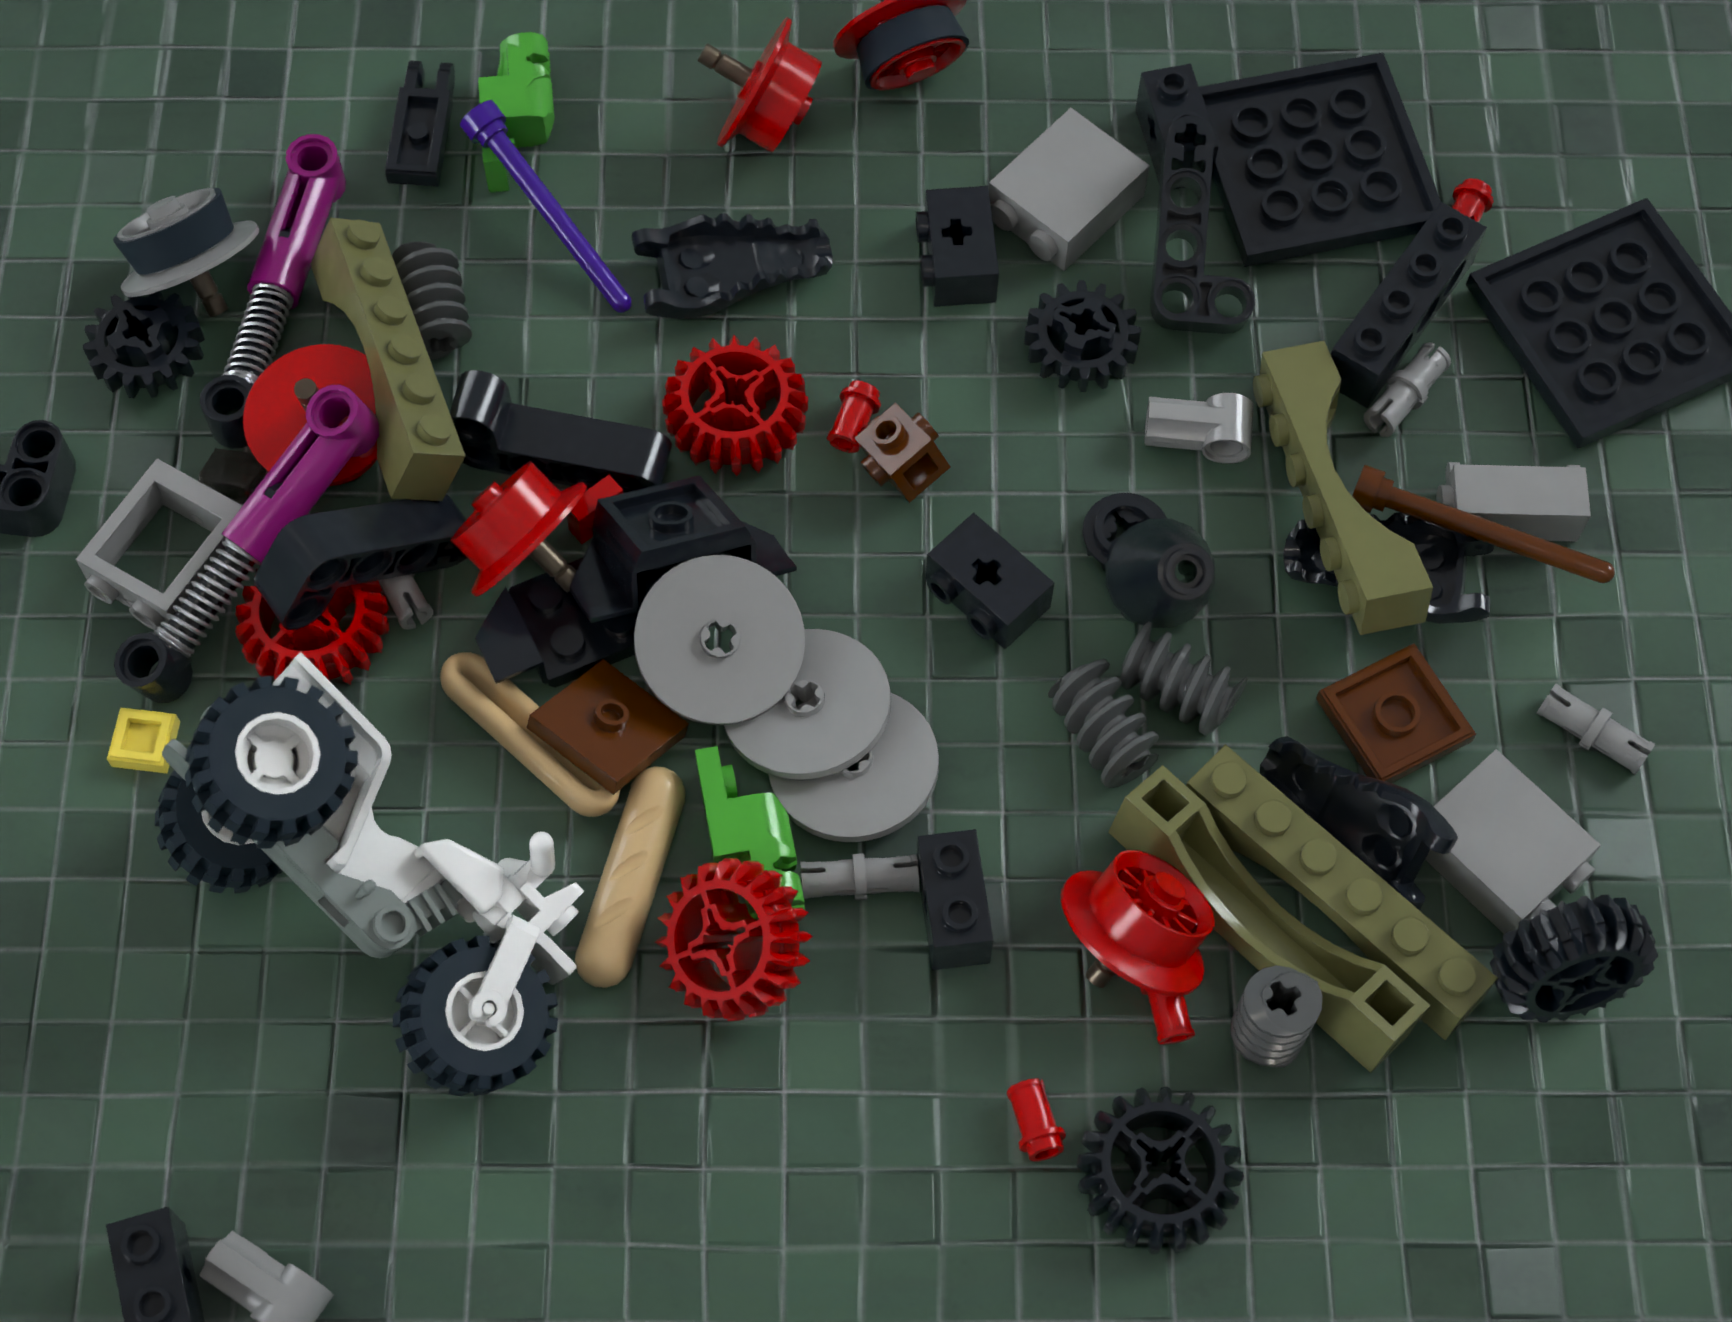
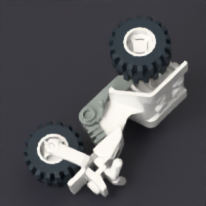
[155,652,584,1096]

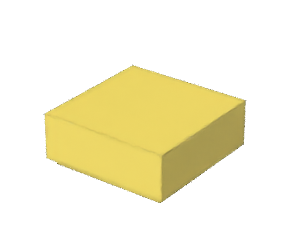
[107,707,180,774]

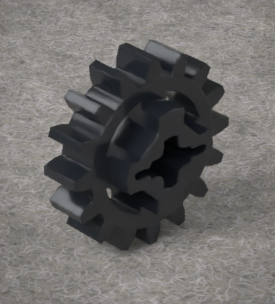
[1024,280,1141,392]
[83,291,205,399]

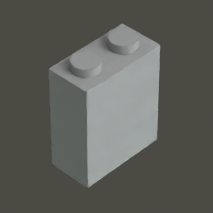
[989,108,1150,271]
[1425,749,1601,934]

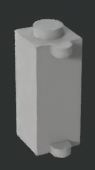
[1436,462,1591,542]

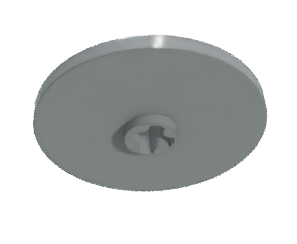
[634,555,805,725]
[724,629,891,780]
[768,693,939,842]

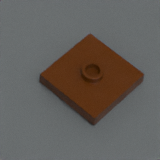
[1316,643,1476,783]
[527,659,689,795]

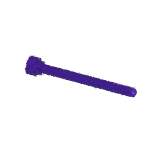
[460,100,632,313]

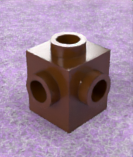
[854,402,950,503]

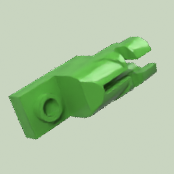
[478,32,554,192]
[695,746,805,919]

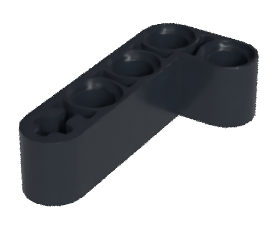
[1150,115,1255,334]
[450,370,672,493]
[0,420,76,537]
[254,494,468,630]

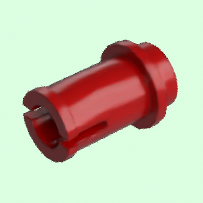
[1452,178,1494,223]
[826,380,881,453]
[1140,988,1195,1045]
[1006,1078,1066,1161]

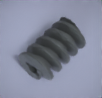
[392,241,472,361]
[1120,621,1248,736]
[1048,658,1159,788]
[1230,965,1323,1068]

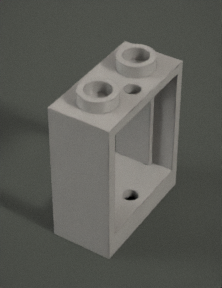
[75,458,242,630]

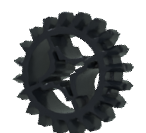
[1489,895,1658,1022]
[1076,1086,1244,1255]

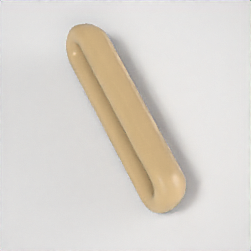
[440,652,620,817]
[575,766,686,988]

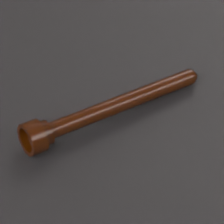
[1352,465,1615,583]

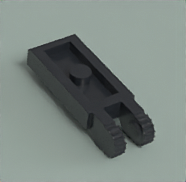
[385,60,455,186]

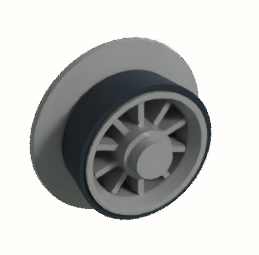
[113,188,259,317]

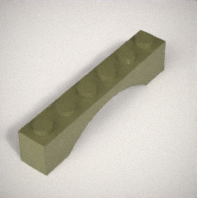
[310,217,465,501]
[1253,341,1433,635]
[1186,744,1498,1040]
[1108,765,1430,1073]

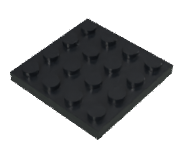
[1199,53,1441,267]
[1466,198,1732,449]

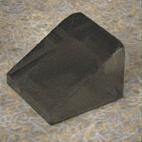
[197,448,267,504]

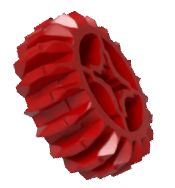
[662,334,808,476]
[235,568,389,685]
[655,858,813,1021]

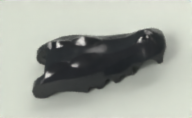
[631,213,833,319]
[1283,512,1494,624]
[1260,736,1458,910]

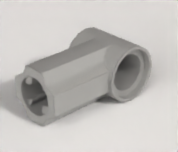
[1144,393,1253,464]
[199,1231,334,1322]

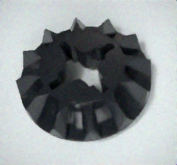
[1082,493,1167,571]

